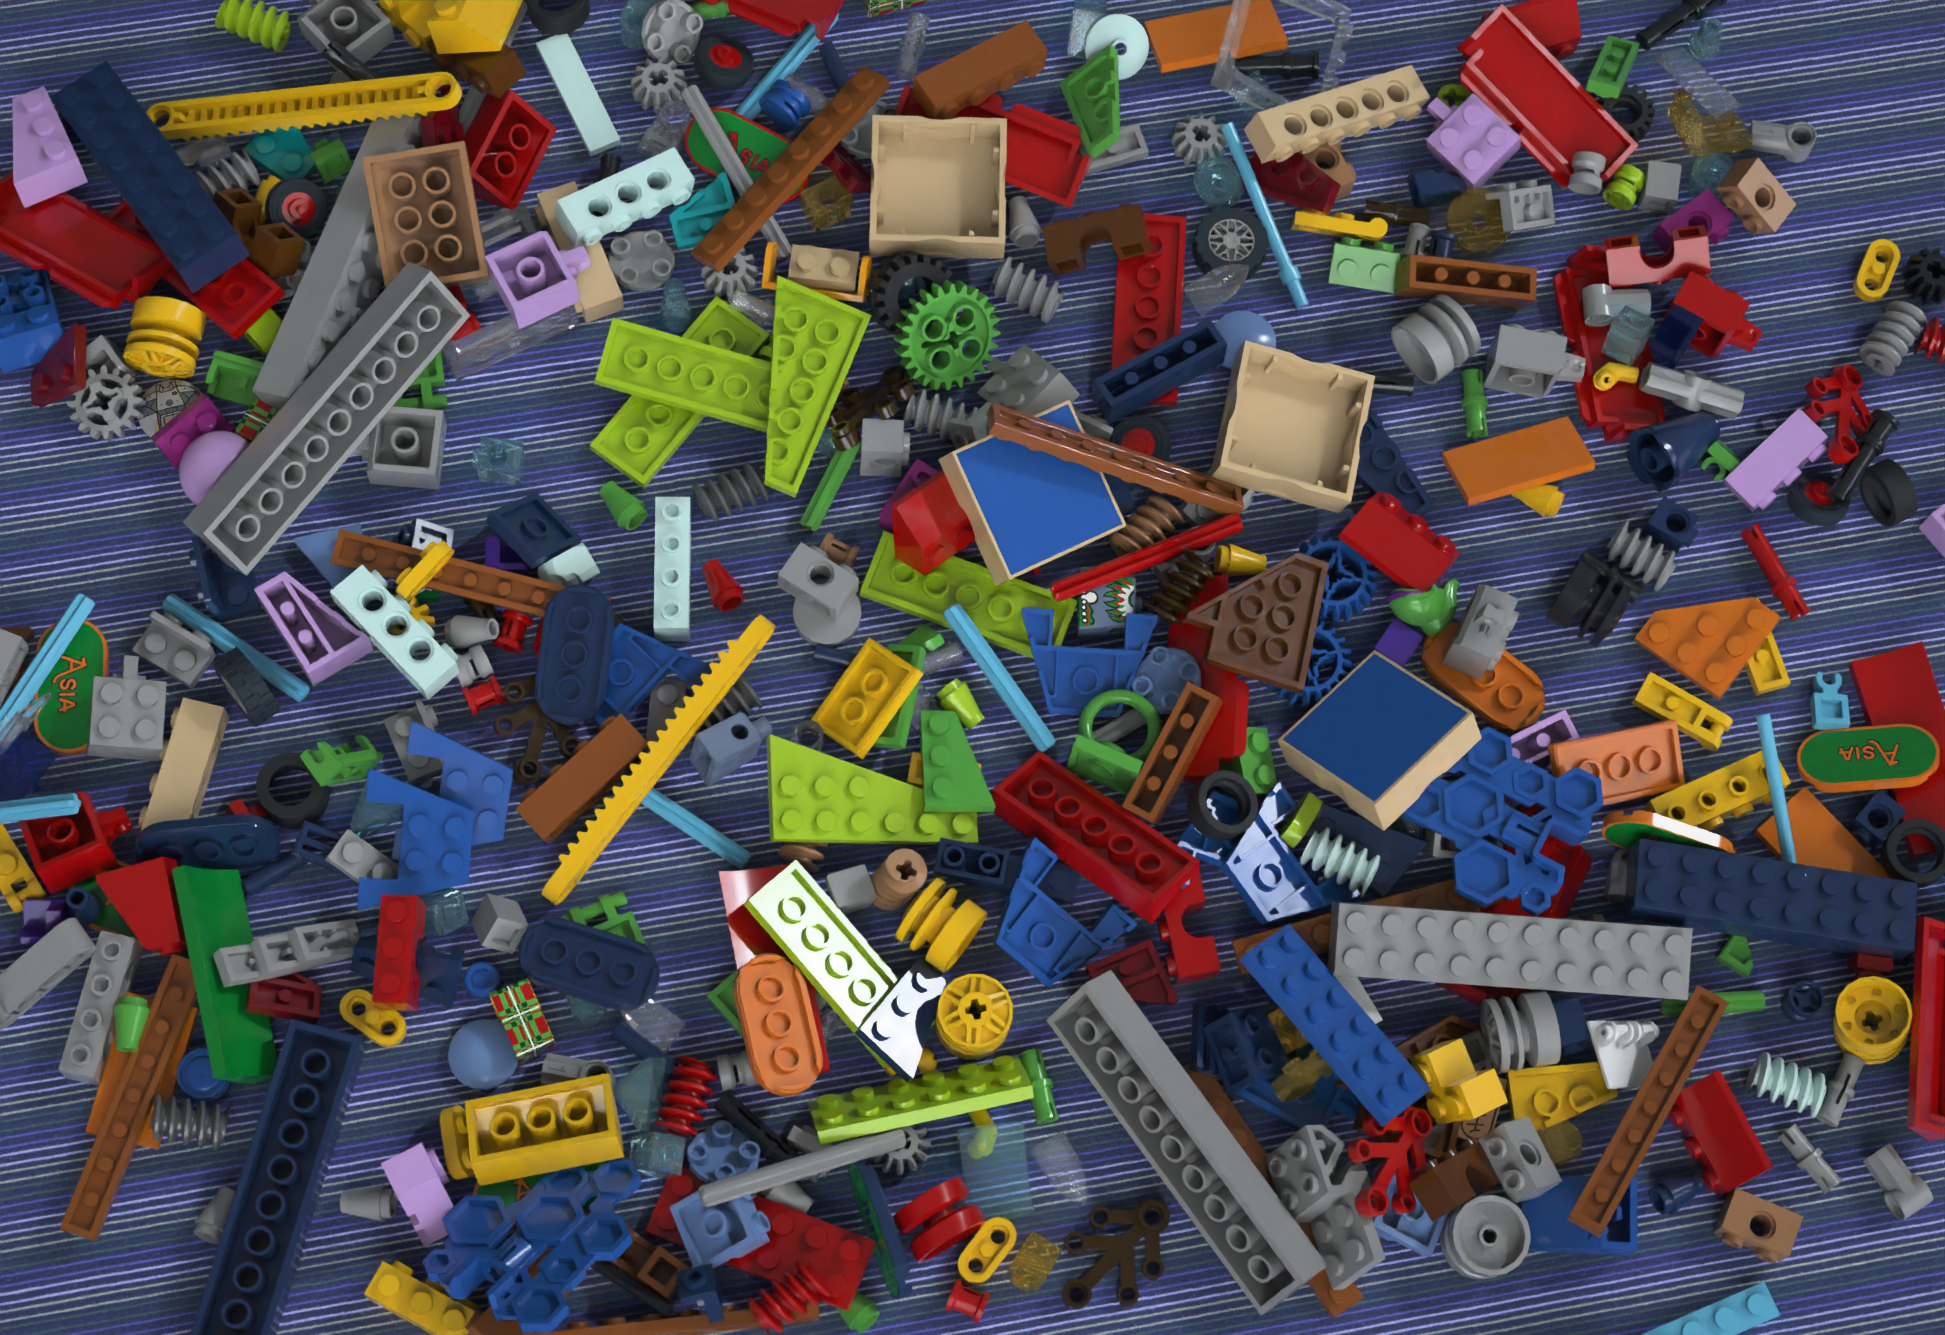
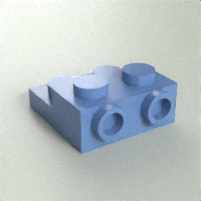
[1371,1162,1448,1257]
[669,1173,770,1269]

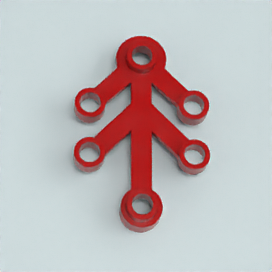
[1803,365,1871,464]
[1348,1106,1432,1218]

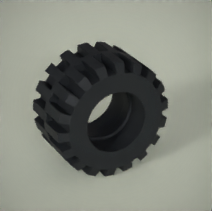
[866,251,956,335]

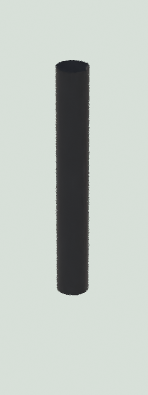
[590,1261,674,1316]

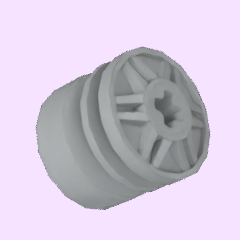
[1391,294,1481,384]
[1480,990,1561,1074]

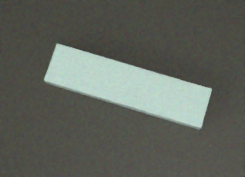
[536,33,621,157]

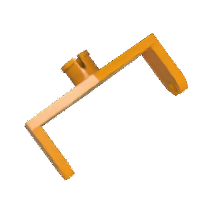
[761,241,872,303]

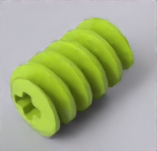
[215,0,291,53]

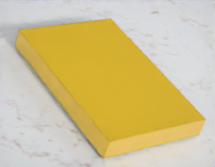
[808,637,923,760]

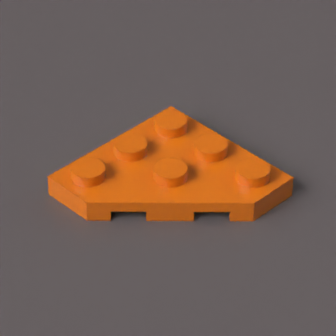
[1634,597,1781,700]

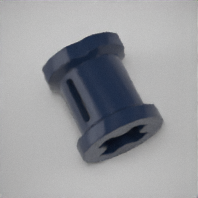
[1428,230,1459,258]

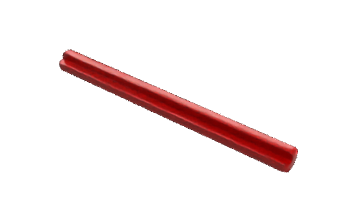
[1050,513,1243,602]

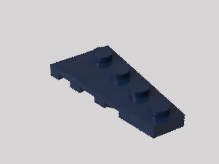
[1356,407,1434,517]

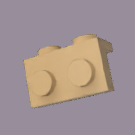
[788,244,859,292]

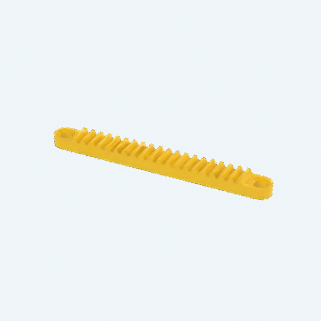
[146,72,462,141]
[541,615,776,906]

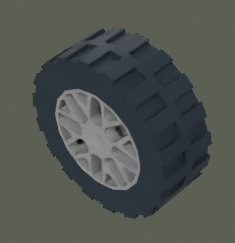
[1192,207,1268,285]
[212,647,280,727]

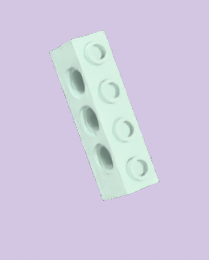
[555,147,695,248]
[653,497,691,641]
[330,564,460,700]

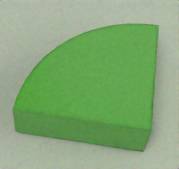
[898,624,945,651]
[1716,935,1753,979]

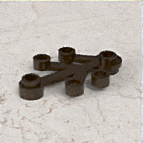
[826,366,915,451]
[492,674,589,786]
[1062,1198,1170,1310]

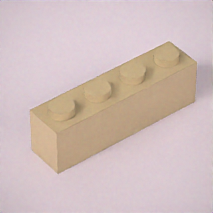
[534,181,624,323]
[138,697,229,831]

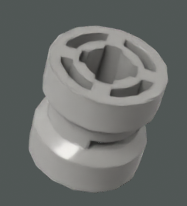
[1568,151,1606,195]
[456,643,495,688]
[716,1050,758,1091]

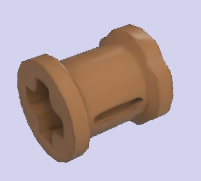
[819,532,860,569]

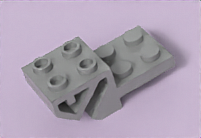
[1265,1125,1386,1290]

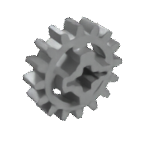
[67,365,146,442]

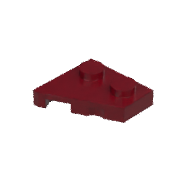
[420,86,464,148]
[821,144,871,194]
[30,323,86,408]
[1085,938,1179,1005]
[245,972,322,1025]

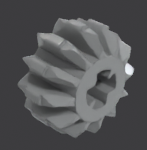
[631,56,687,115]
[1171,111,1227,170]
[701,247,758,303]
[872,1124,931,1176]

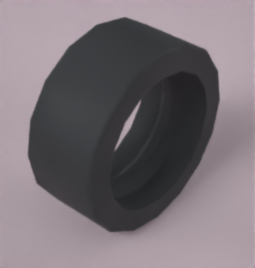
[526,0,590,35]
[1859,459,1918,527]
[1187,770,1258,841]
[1880,818,1945,888]

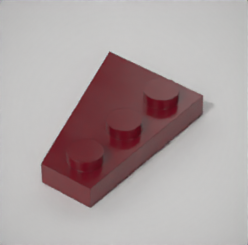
[1240,151,1341,216]

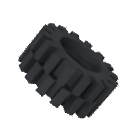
[1597,83,1655,143]

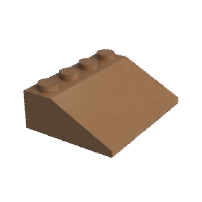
[362,141,490,289]

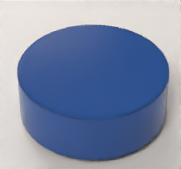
[464,962,501,1000]

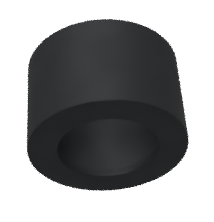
[256,753,330,829]

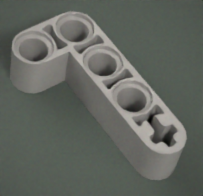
[0,917,96,1031]

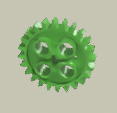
[894,280,1001,391]

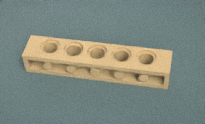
[1244,65,1430,163]

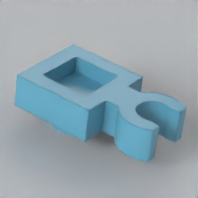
[1810,672,1850,730]

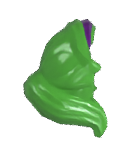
[1386,579,1460,636]

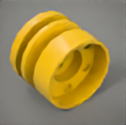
[122,296,207,379]
[895,877,988,974]
[935,974,1013,1060]
[1833,976,1913,1065]

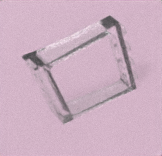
[1210,0,1354,111]
[441,204,579,381]

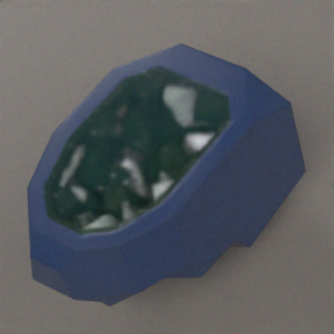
[1407,167,1467,208]

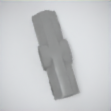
[1639,362,1745,420]

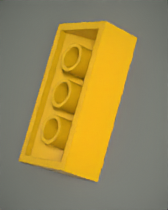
[426,0,523,54]
[465,1073,624,1186]

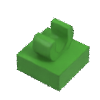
[310,137,352,184]
[1701,440,1743,482]

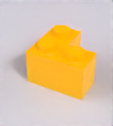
[377,0,436,54]
[1410,1038,1508,1124]

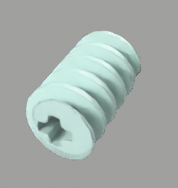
[1299,827,1380,896]
[1745,1052,1827,1118]

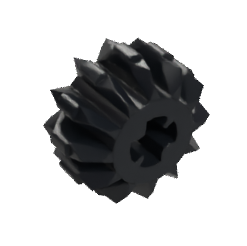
[1902,248,1945,305]

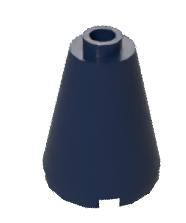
[1626,412,1720,491]

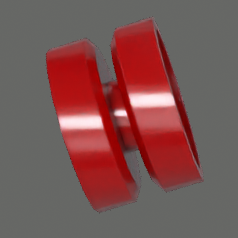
[892,1176,987,1263]

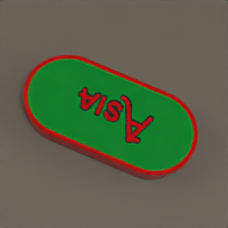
[685,107,810,205]

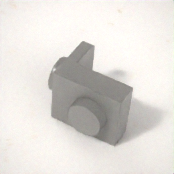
[787,1125,833,1183]

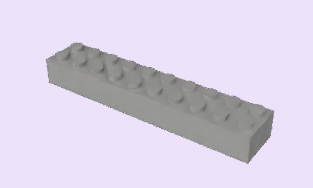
[252,113,423,410]
[183,262,470,576]
[1327,902,1693,1000]
[1046,970,1328,1316]

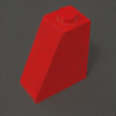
[96,857,187,957]

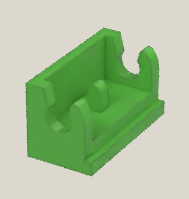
[205,349,264,407]
[299,735,384,787]

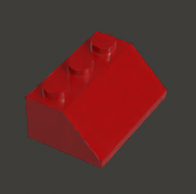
[1478,0,1581,60]
[463,90,557,212]
[891,469,975,576]
[1338,491,1461,592]
[1667,1070,1773,1198]

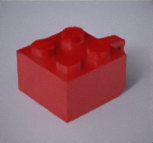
[1657,271,1763,358]
[18,792,133,894]

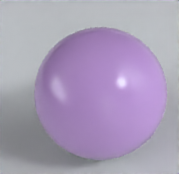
[179,431,251,505]

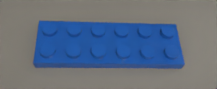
[1239,924,1431,1127]

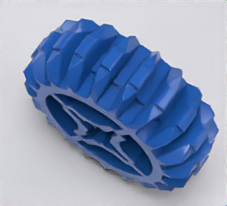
[1291,532,1378,625]
[1266,620,1353,710]

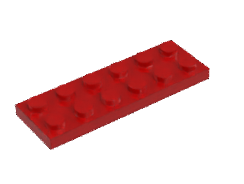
[107,200,285,341]
[1110,213,1187,407]
[645,1164,876,1312]

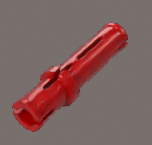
[1740,524,1811,621]

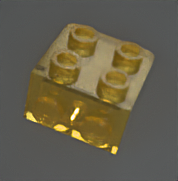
[1668,89,1753,157]

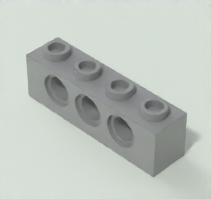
[58,930,143,1086]

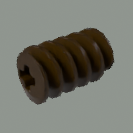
[1144,548,1216,626]

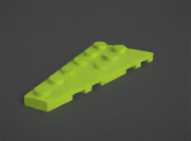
[763,275,872,498]
[766,734,978,845]

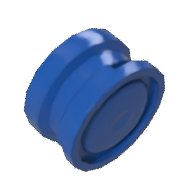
[759,79,811,131]
[176,1048,232,1104]

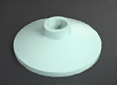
[1084,14,1149,80]

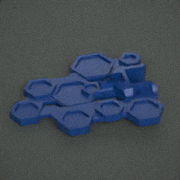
[1402,727,1603,917]
[422,1159,642,1333]

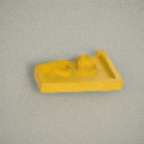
[1505,1062,1618,1133]

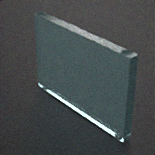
[957,1120,1034,1221]

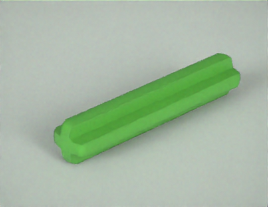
[800,442,861,531]
[1660,990,1766,1016]

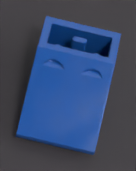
[0,266,65,373]
[1520,1176,1637,1257]

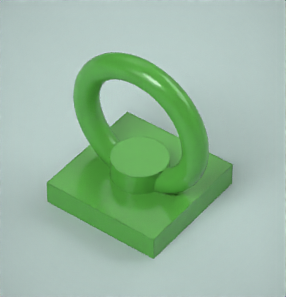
[1066,689,1162,795]

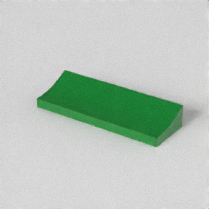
[172,865,278,1085]

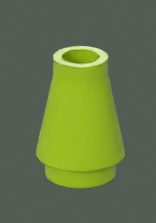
[936,678,985,730]

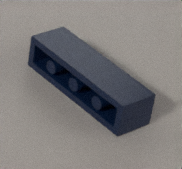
[1091,318,1227,424]

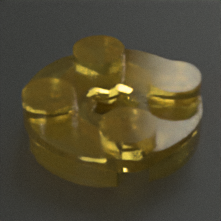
[1445,188,1511,254]
[1270,1049,1334,1103]

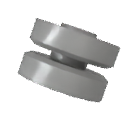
[1440,1195,1531,1280]

